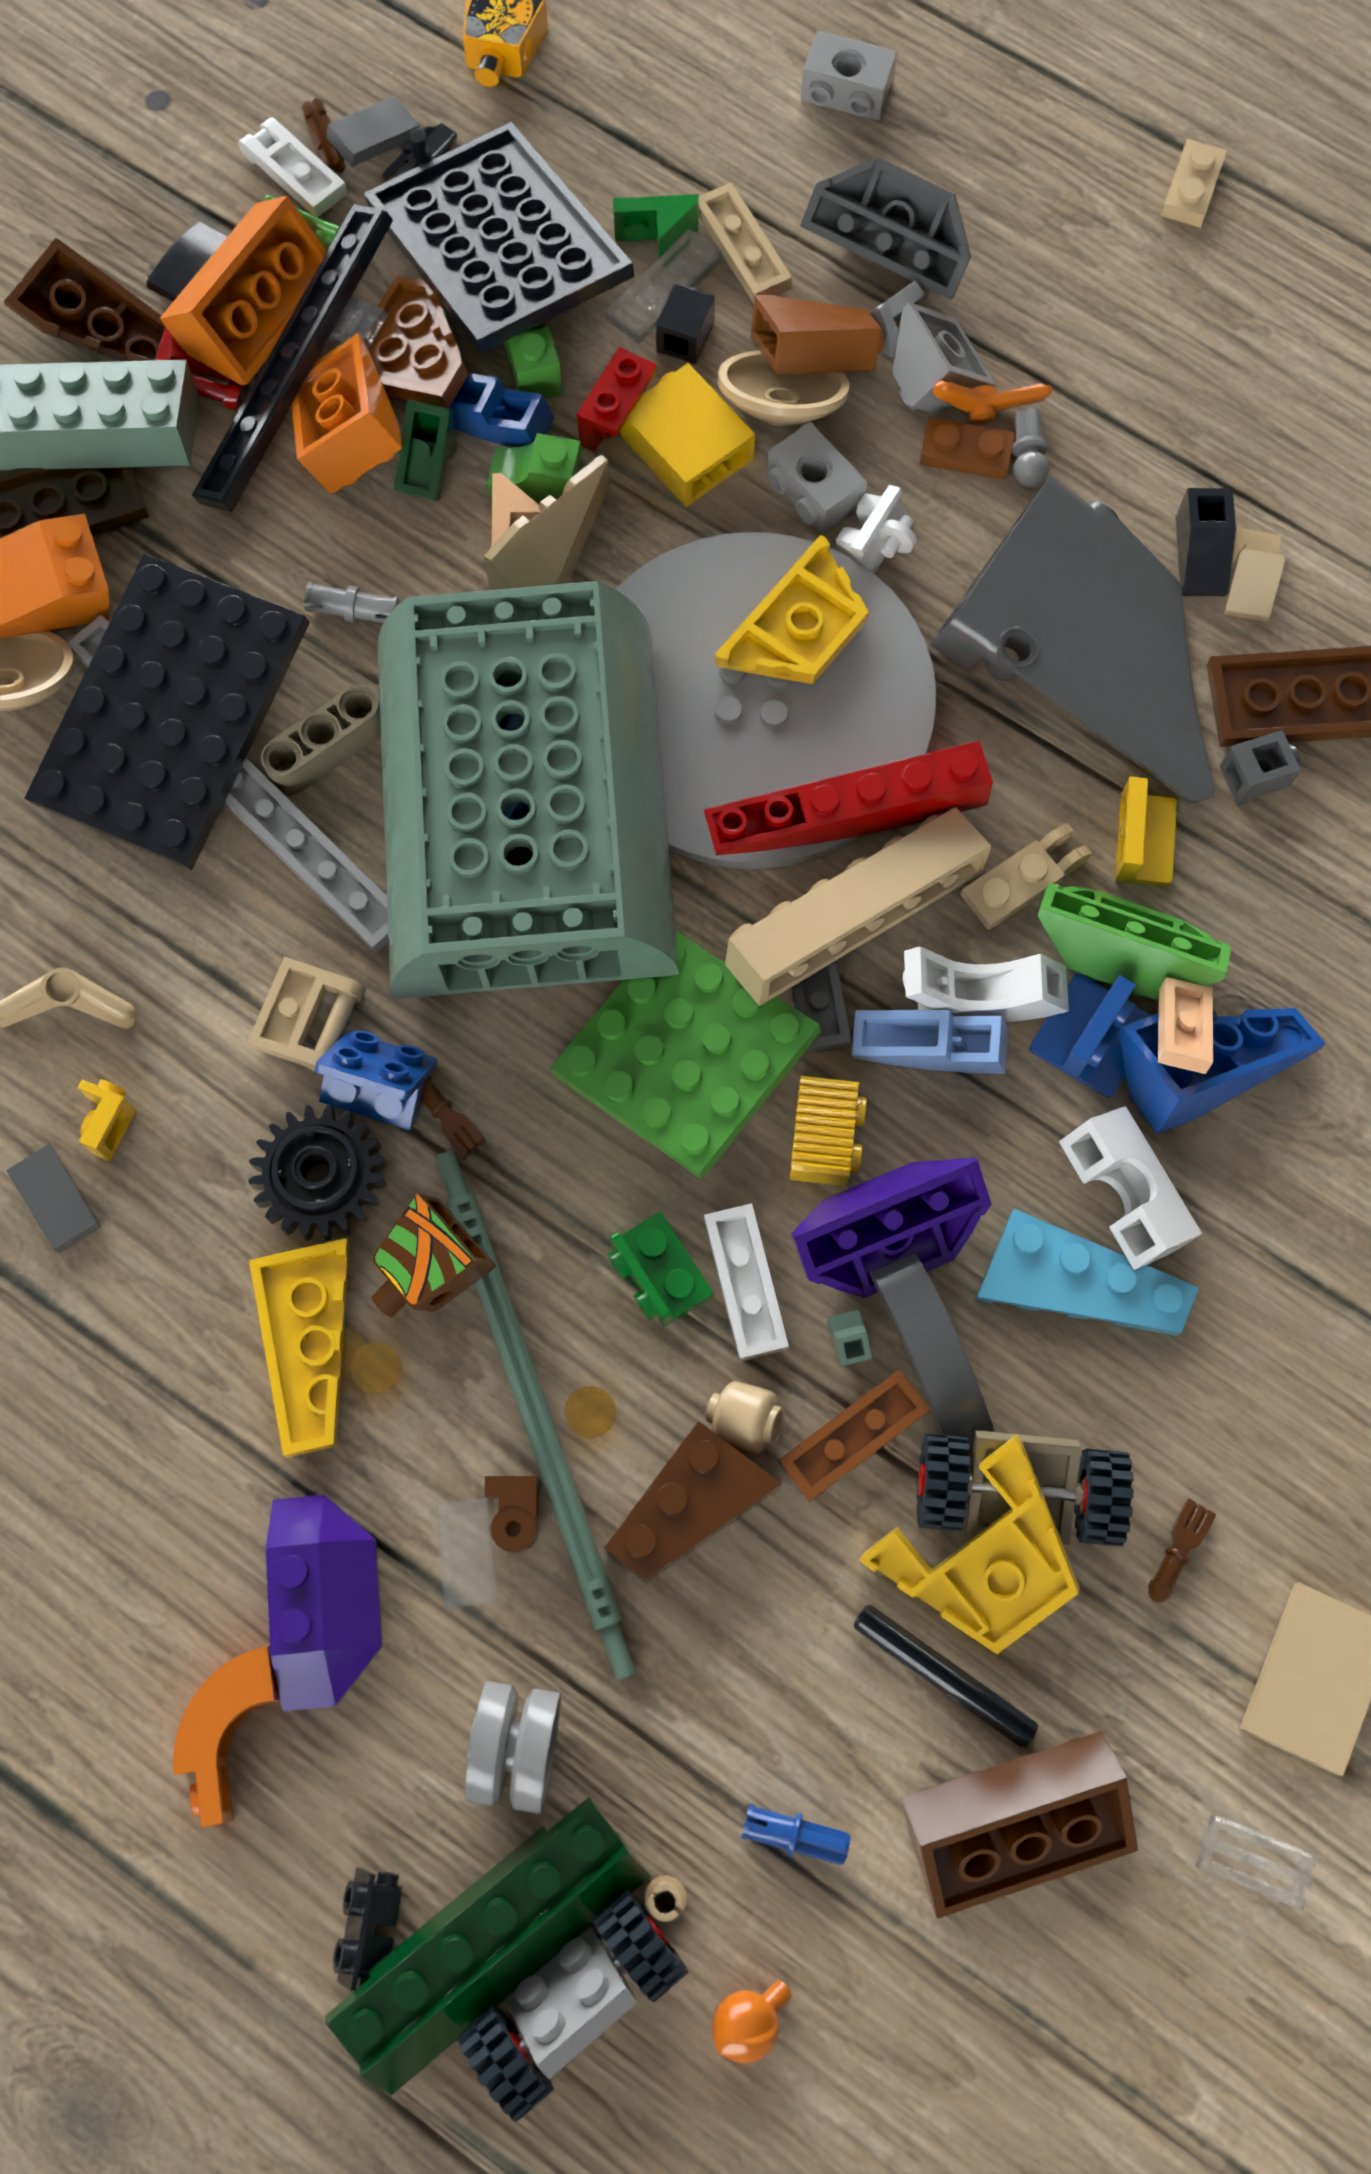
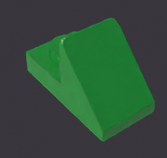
[613,194,699,266]

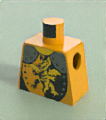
[463,0,548,87]

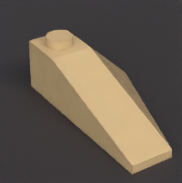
[484,455,610,590]

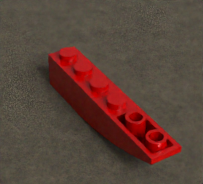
[704,740,993,856]

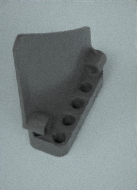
[930,475,1214,803]

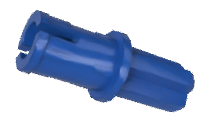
[741,1804,850,1865]

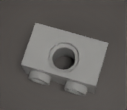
[801,30,897,121]
[767,421,867,535]

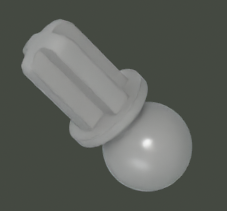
[1012,408,1049,487]

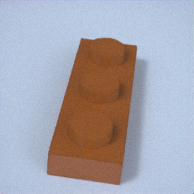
[778,1369,931,1503]

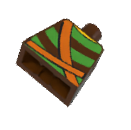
[371,1193,496,1317]

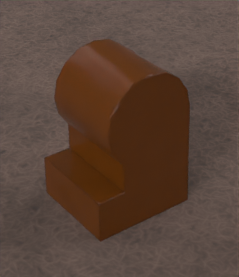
[484,1476,540,1553]

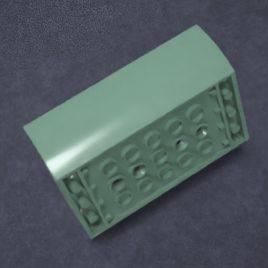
[377,581,679,999]

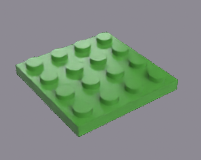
[550,931,821,1180]

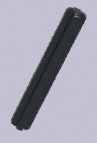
[853,1605,1038,1747]

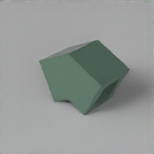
[827,1310,872,1366]

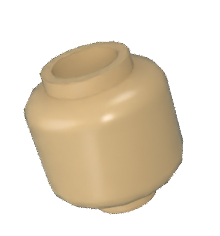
[706,1381,785,1454]

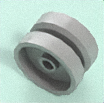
[465,1681,561,1814]

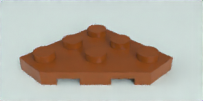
[360,275,469,408]

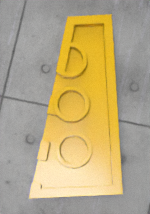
[249,1238,350,1458]

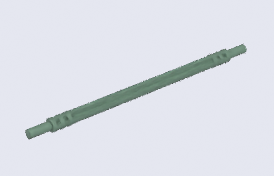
[436,1151,636,1681]

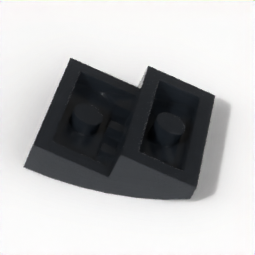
[146,222,228,302]

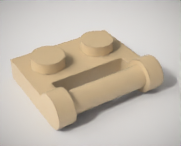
[247,957,366,1072]

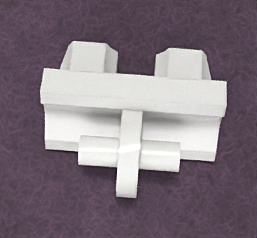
[836,485,917,574]

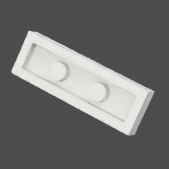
[704,1203,789,1361]

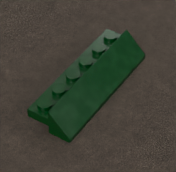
[325,1797,651,2095]

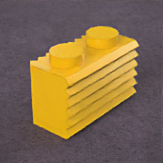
[789,1076,867,1187]

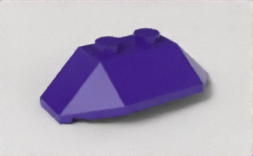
[791,1158,992,1298]
[266,1495,383,1712]

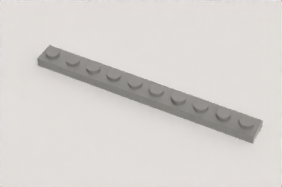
[66,615,389,954]

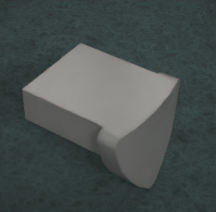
[870,280,925,358]

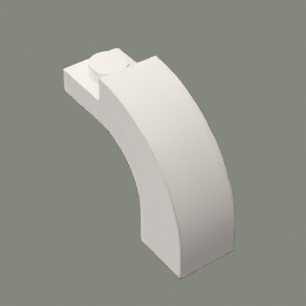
[903,946,1069,1022]

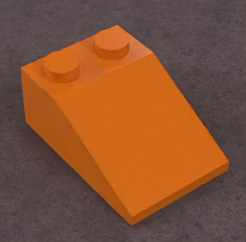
[291,333,402,495]
[0,514,110,639]

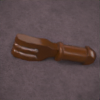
[421,1076,486,1159]
[1148,1498,1216,1603]

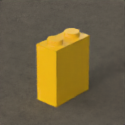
[620,363,755,507]

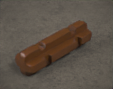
[302,98,346,173]

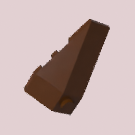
[4,237,165,361]

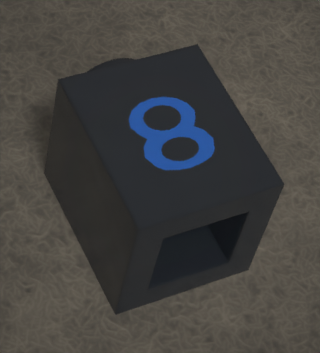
[656,283,715,365]

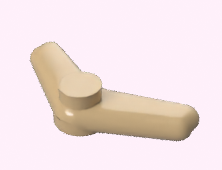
[0,968,136,1029]

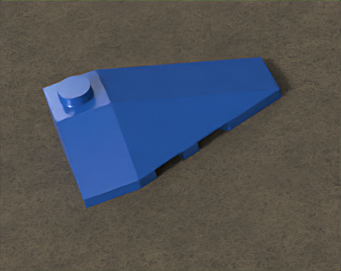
[1119,1008,1325,1134]

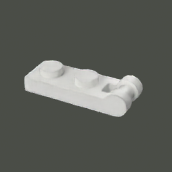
[238,117,348,218]

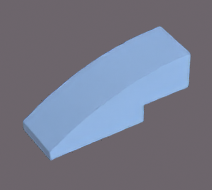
[852,1010,1008,1074]

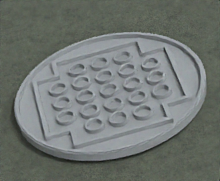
[615,532,936,869]

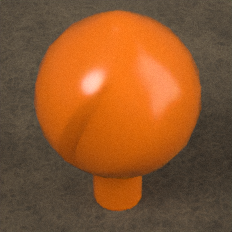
[711,1980,792,2064]

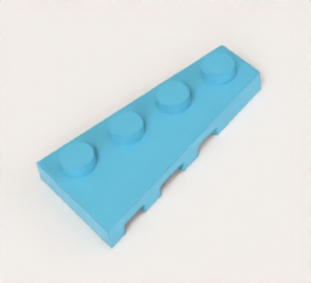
[975,1209,1199,1336]

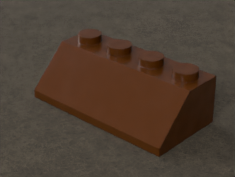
[900,1731,1138,1919]

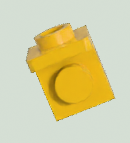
[77,1079,137,1162]

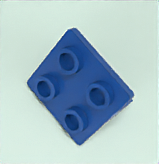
[1029,973,1151,1098]
[315,1031,437,1130]

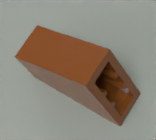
[750,294,884,375]

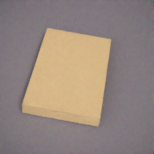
[1239,1582,1371,1777]

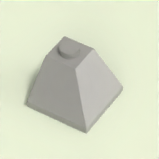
[892,302,996,414]

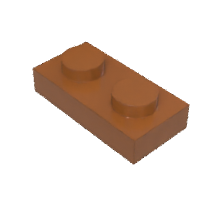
[919,417,1015,480]

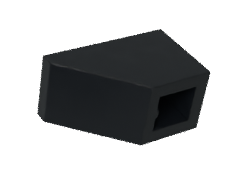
[1175,488,1236,596]

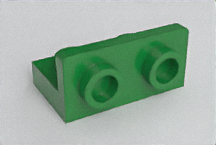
[607,1211,714,1328]

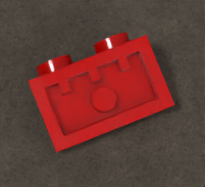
[577,347,657,452]

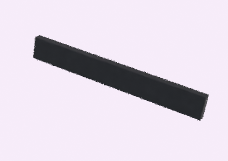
[192,204,393,513]

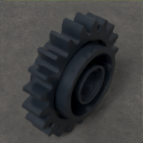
[248,1105,387,1241]

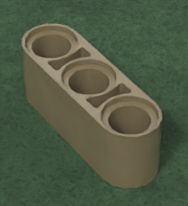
[261,685,381,795]

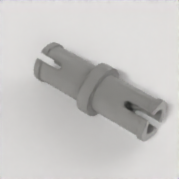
[304,582,399,623]

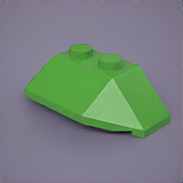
[1037,883,1231,1001]

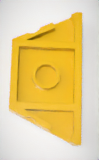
[714,535,869,685]

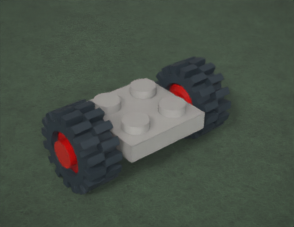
[457,1890,689,2122]

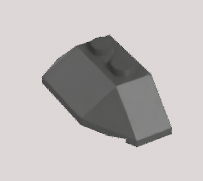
[800,157,972,300]

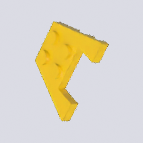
[859,1434,1080,1654]

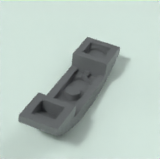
[869,1253,995,1451]

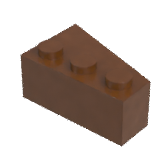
[604,1421,782,1583]

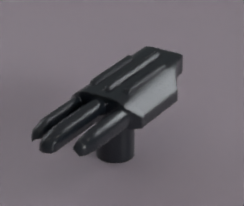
[382,123,457,180]

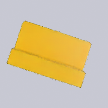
[1115,776,1177,886]

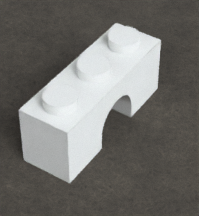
[1059,1106,1202,1270]

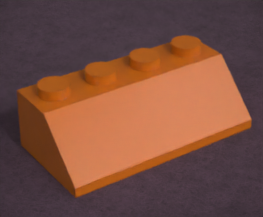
[159,195,327,385]

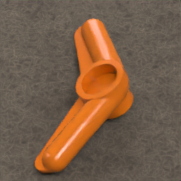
[933,381,1052,425]

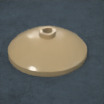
[717,350,850,426]
[0,631,74,711]

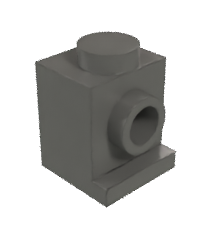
[1219,730,1301,806]

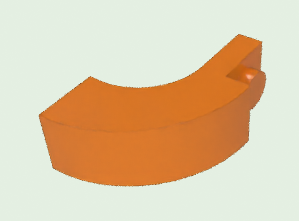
[173,1646,280,1828]

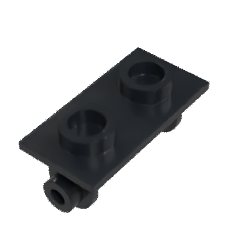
[333,1867,403,1991]

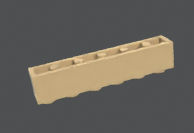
[725,807,991,1006]

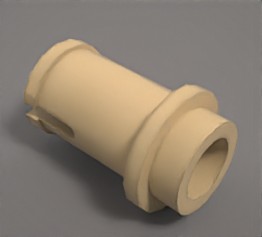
[644,1875,687,1922]

